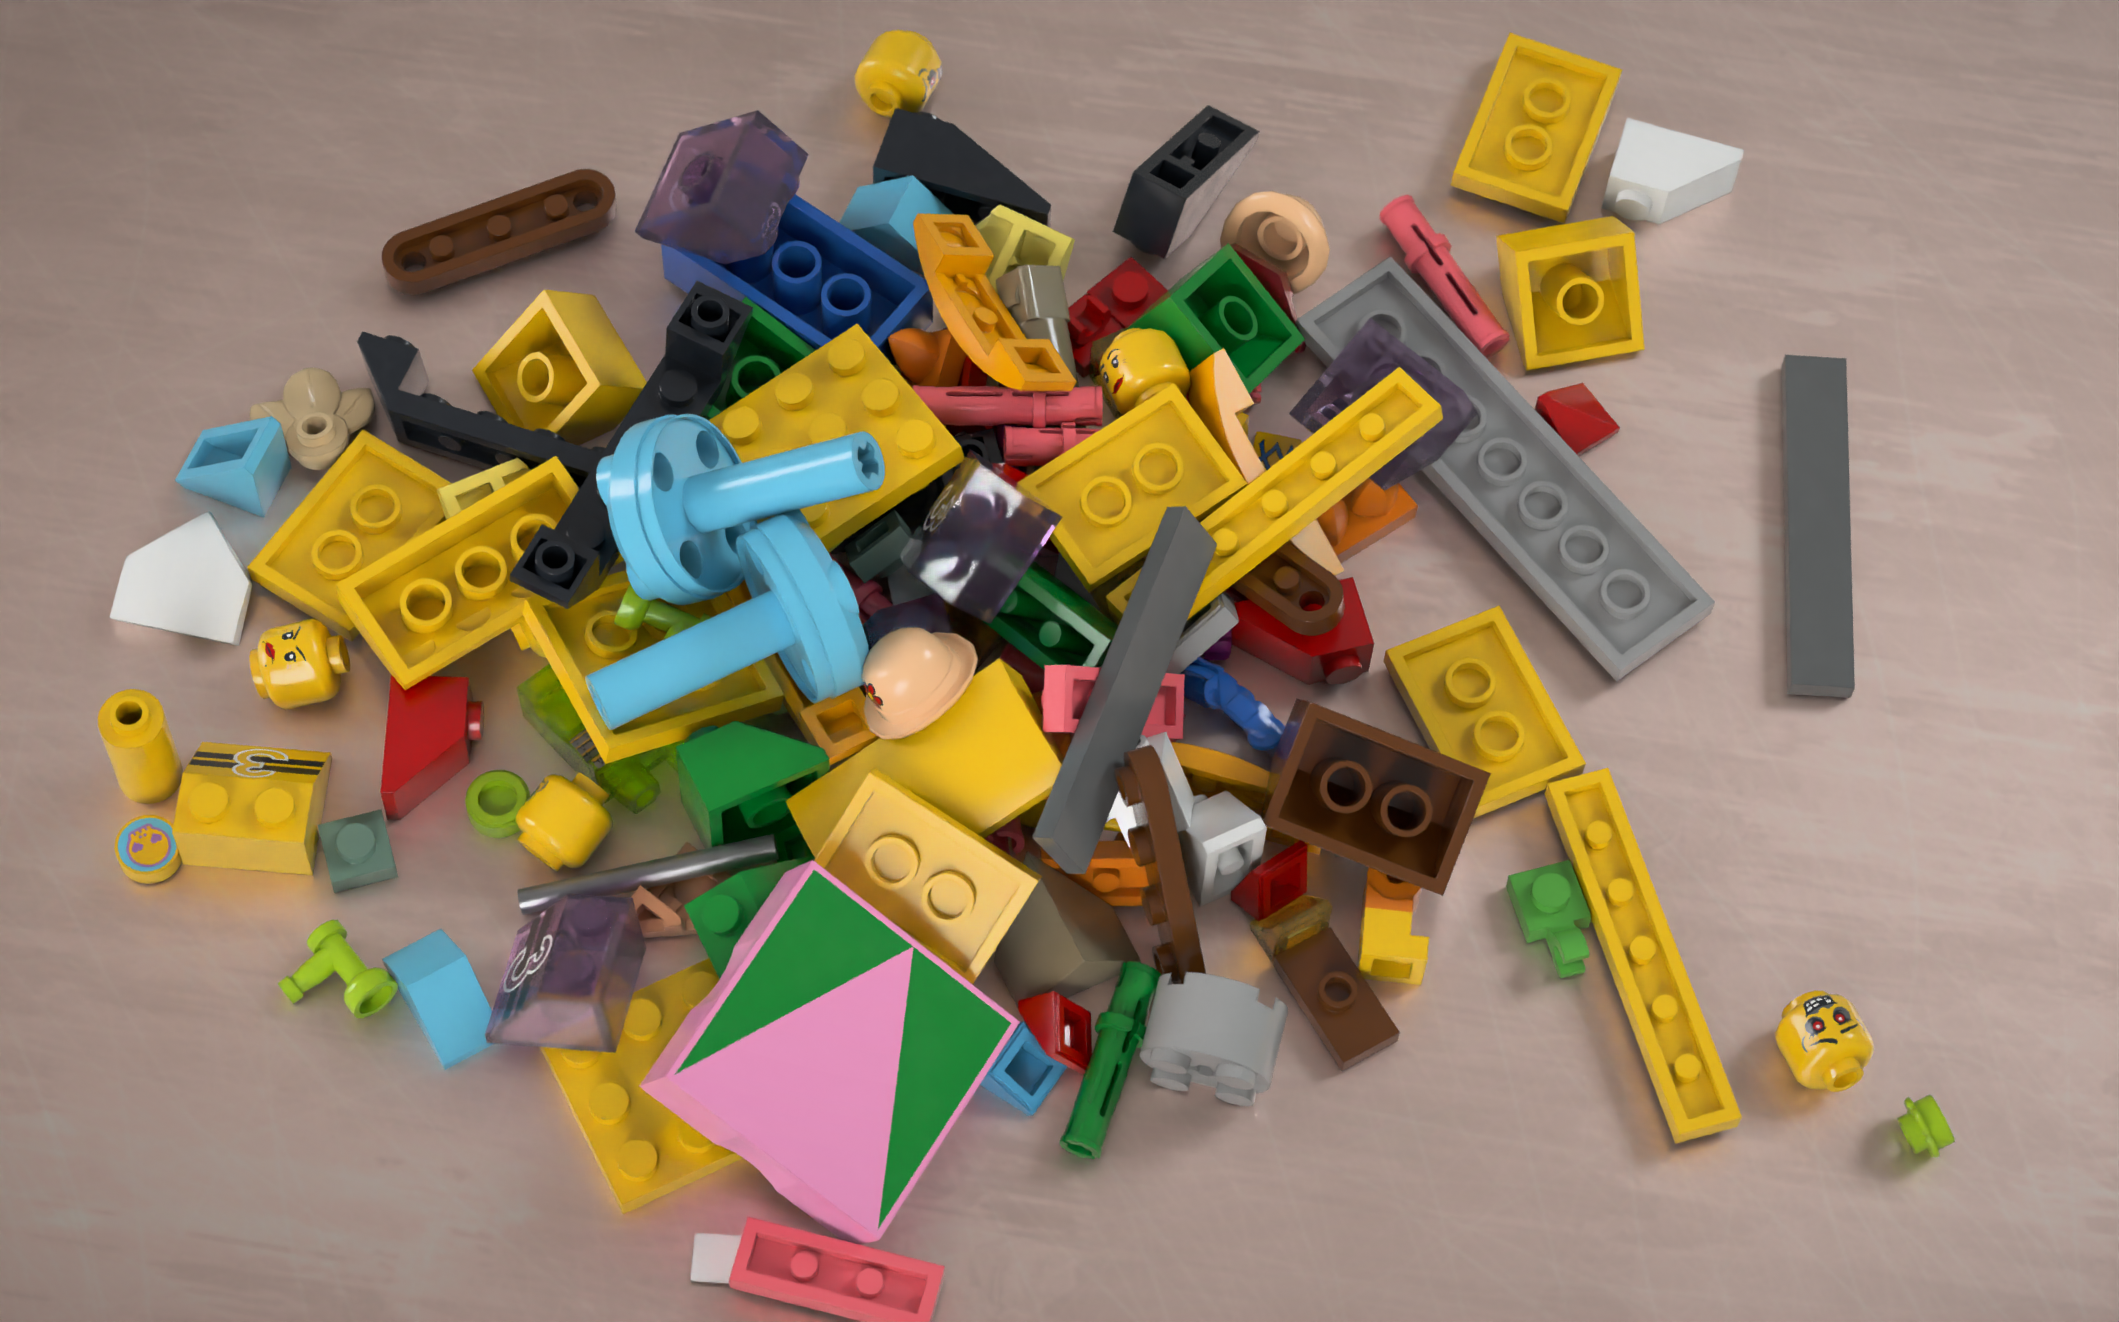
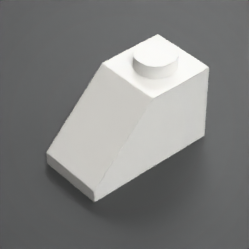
[1601,118,1744,224]
[1178,790,1267,907]

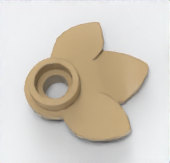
[249,368,375,470]

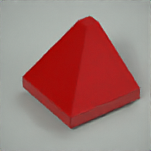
[1535,383,1620,456]
[1231,840,1308,922]
[1018,991,1092,1075]

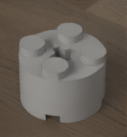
[1140,972,1288,1106]

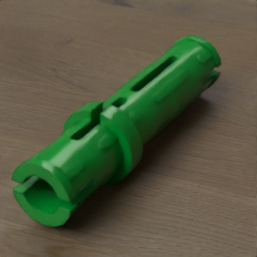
[1059,961,1162,1159]

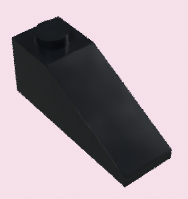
[1113,105,1260,259]
[873,108,1051,227]

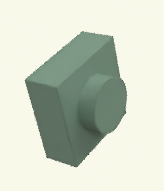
[844,509,916,583]
[318,809,398,893]

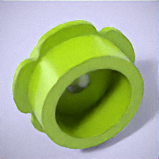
[1897,1095,1955,1158]

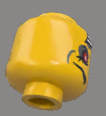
[855,30,943,118]
[516,772,613,872]
[1775,990,1874,1092]

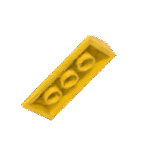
[336,456,624,690]
[786,658,1064,858]

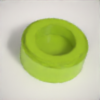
[465,770,530,838]

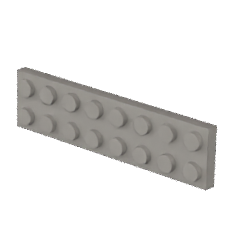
[1296,256,1715,682]

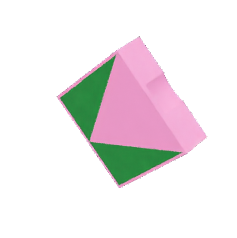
[639,860,1020,1245]

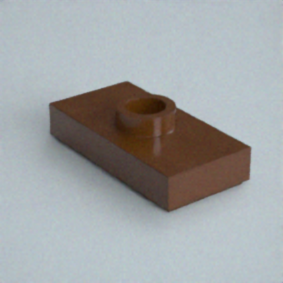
[1273,927,1400,1071]

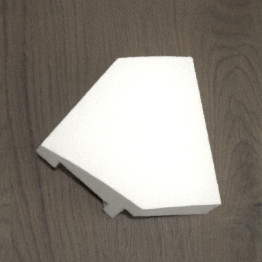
[110,511,253,646]

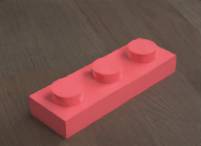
[1041,665,1185,739]
[729,1217,945,1322]

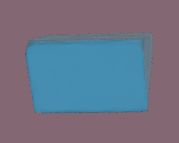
[980,1021,1067,1116]

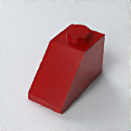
[1231,577,1374,685]
[380,675,484,820]

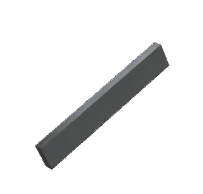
[1781,355,1855,698]
[1032,506,1217,874]

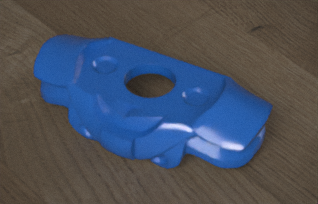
[1180,657,1285,758]

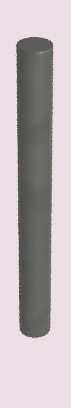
[518,834,779,915]

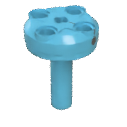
[596,414,885,605]
[585,509,869,730]

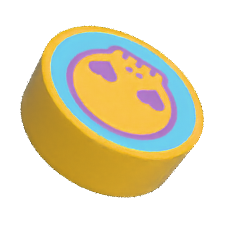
[114,815,182,884]

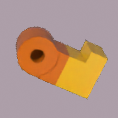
[1357,867,1429,985]

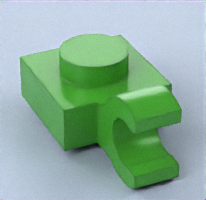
[1506,860,1591,979]

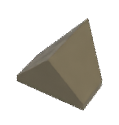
[994,851,1141,1008]

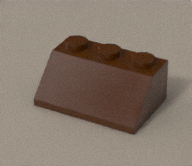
[1261,699,1491,896]

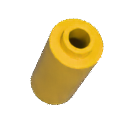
[97,689,183,804]

